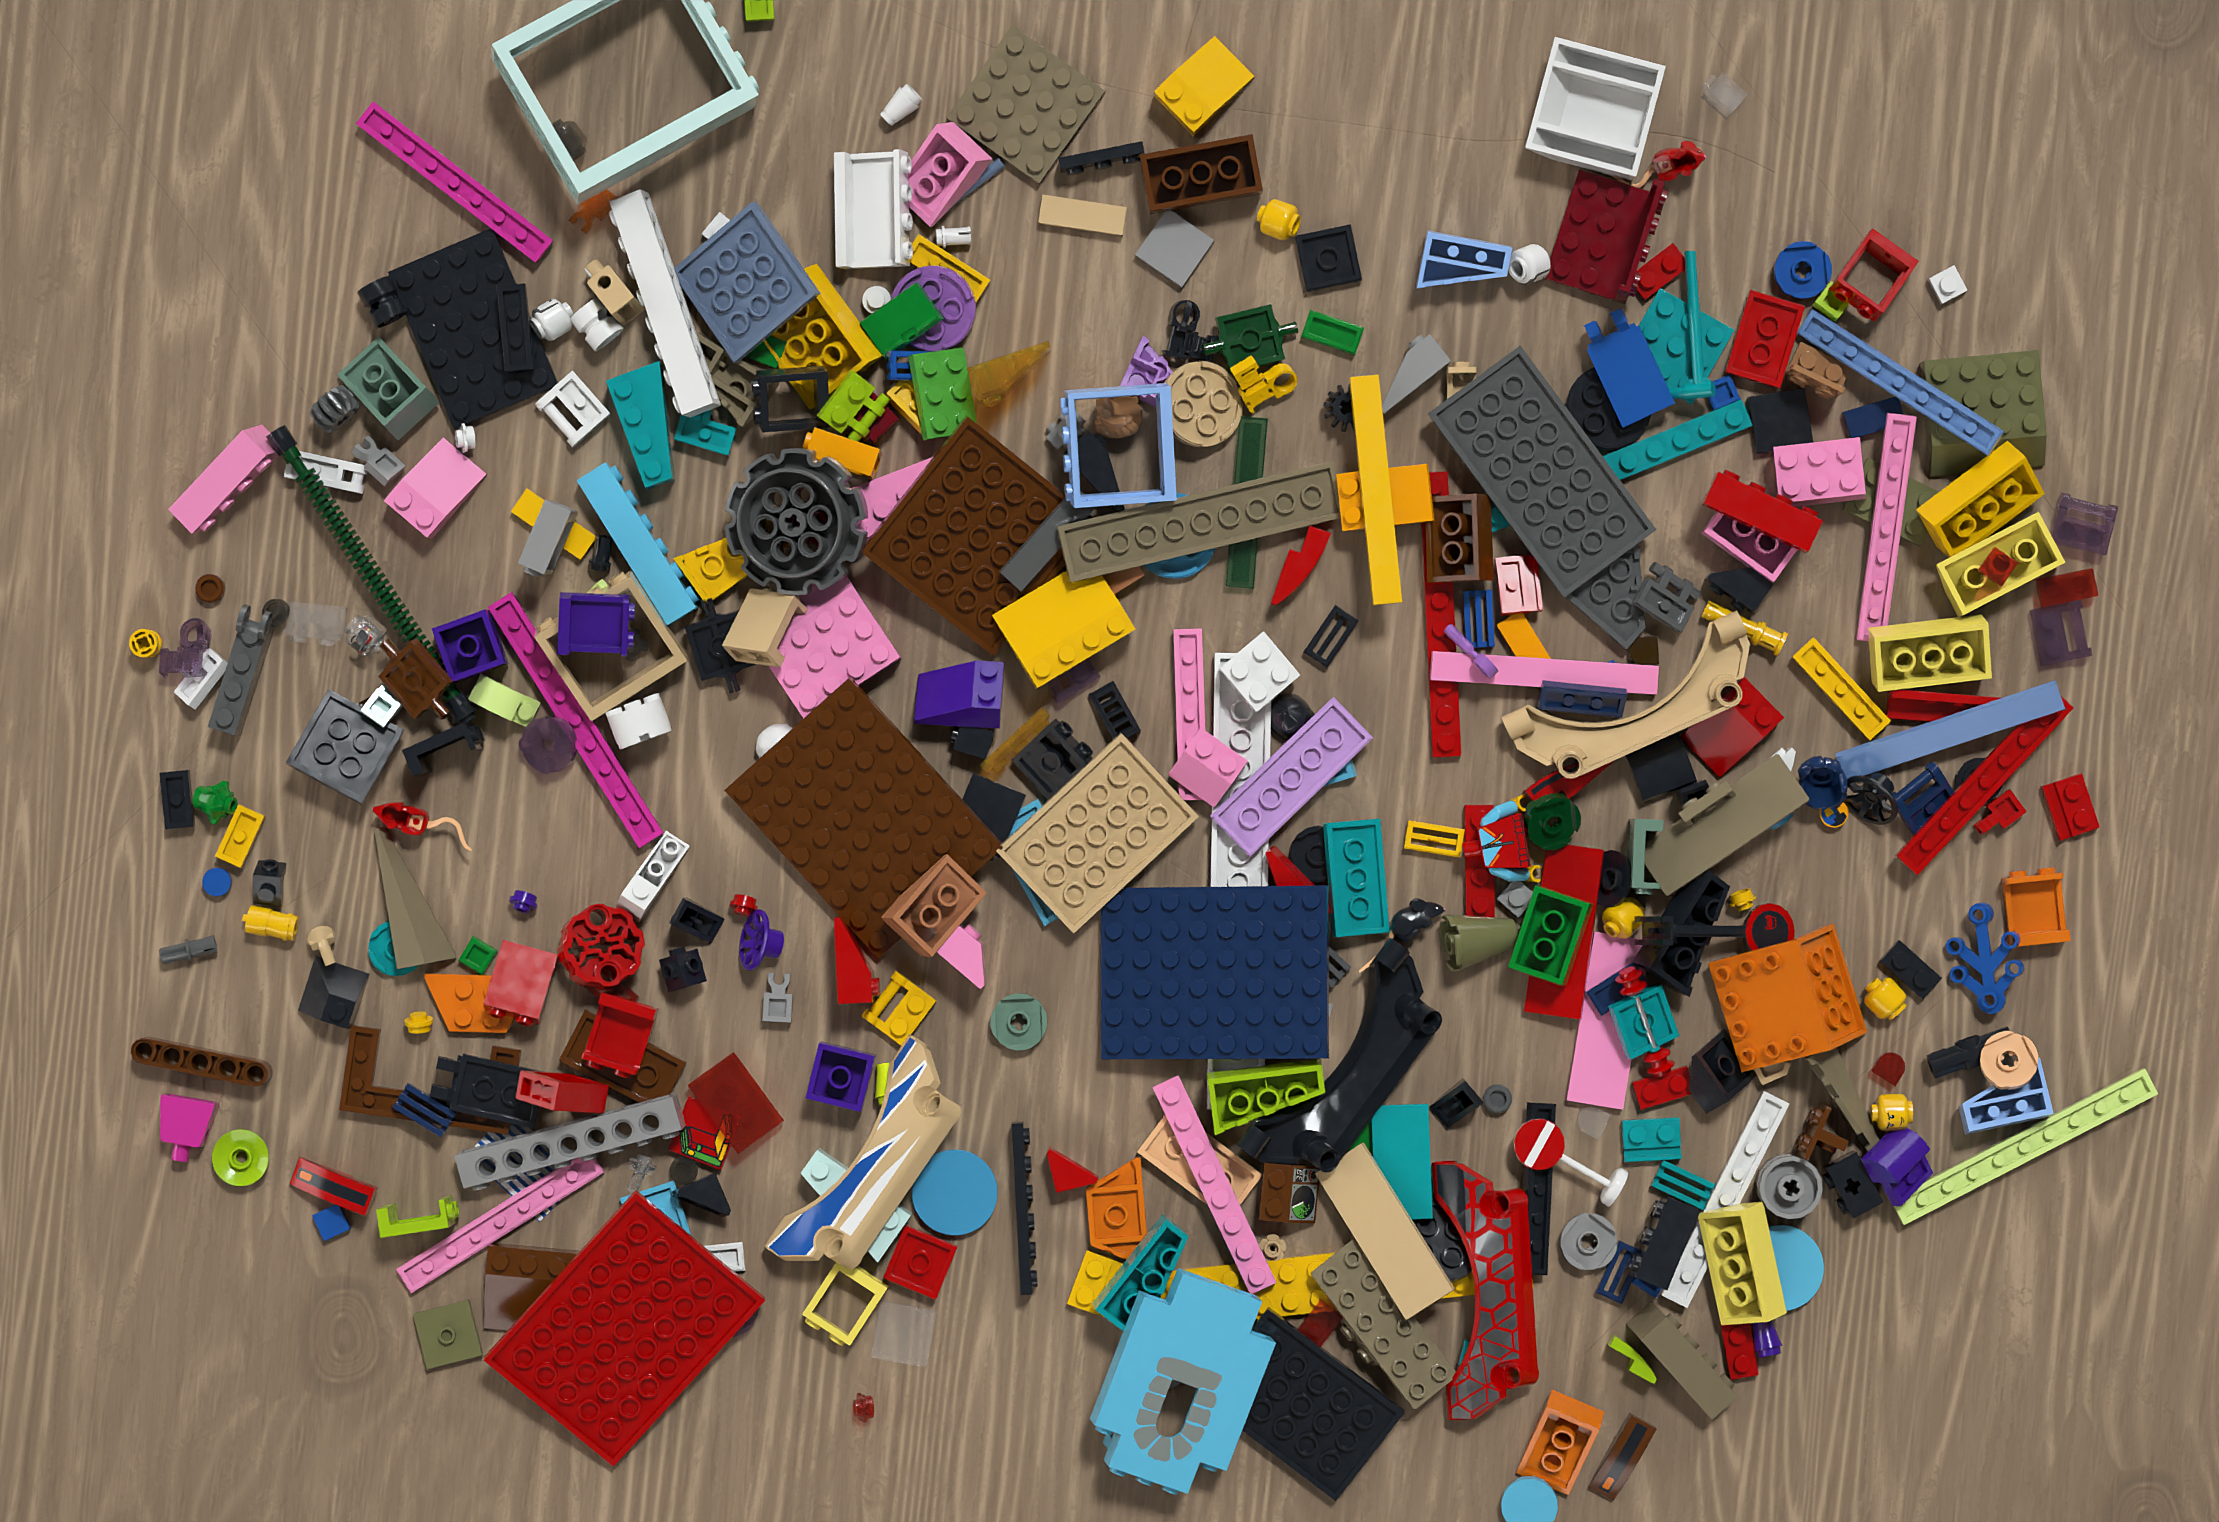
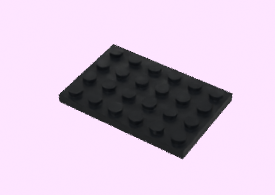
[388,228,559,430]
[1242,1307,1405,1501]

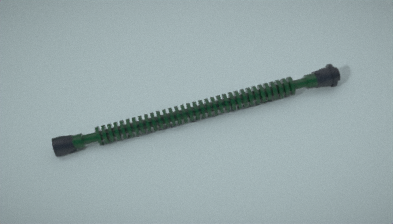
[266,425,478,724]

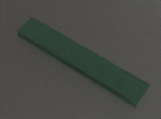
[1225,416,1268,589]

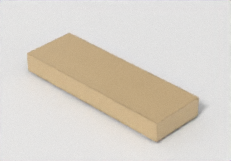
[1038,194,1127,236]

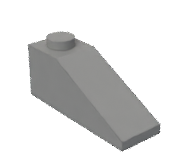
[1382,334,1451,415]

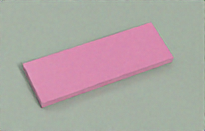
[1566,931,1646,1110]

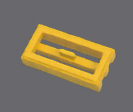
[1404,820,1465,857]

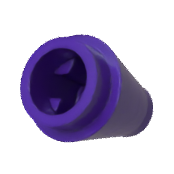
[1754,1320,1783,1358]

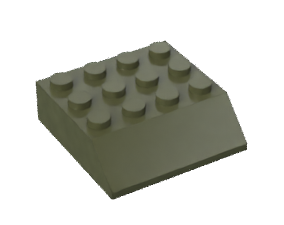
[1919,350,2047,477]

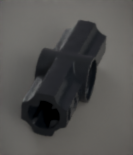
[1926,1026,2010,1078]

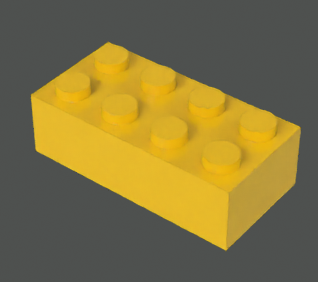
[1916,441,2045,558]

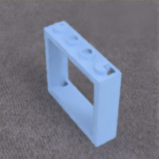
[1060,383,1177,508]

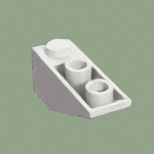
[616,831,690,923]

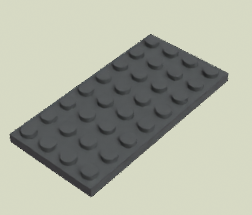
[1428,345,1656,598]

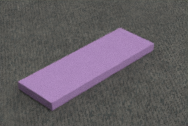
[1211,697,1373,857]

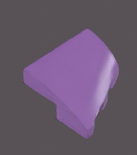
[1119,336,1173,407]

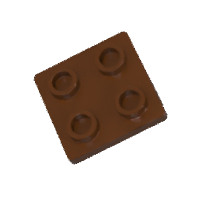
[1795,1102,1849,1160]

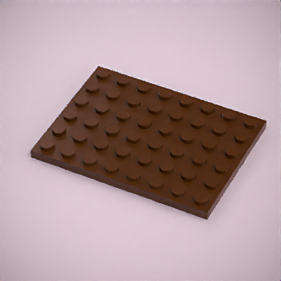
[724,677,1003,958]

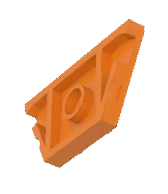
[424,973,514,1033]
[1086,1157,1147,1259]

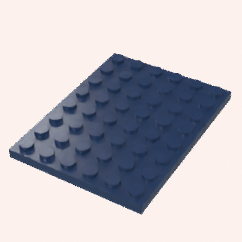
[1101,886,1329,1060]

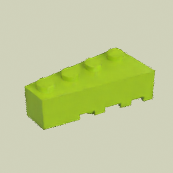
[1207,1059,1325,1135]

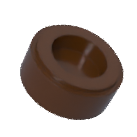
[195,574,226,603]

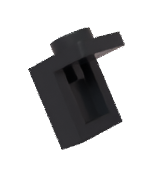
[253,859,286,906]

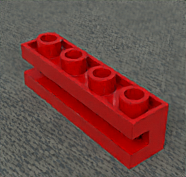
[1701,470,1823,553]

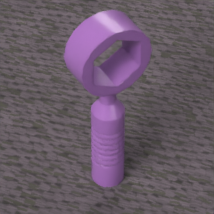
[1444,624,1499,679]

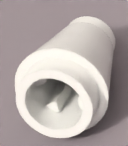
[880,84,922,126]

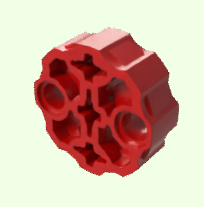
[557,904,645,990]

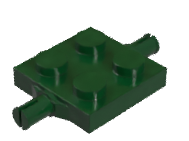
[1202,304,1298,374]

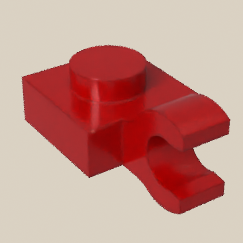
[1973,789,2027,834]

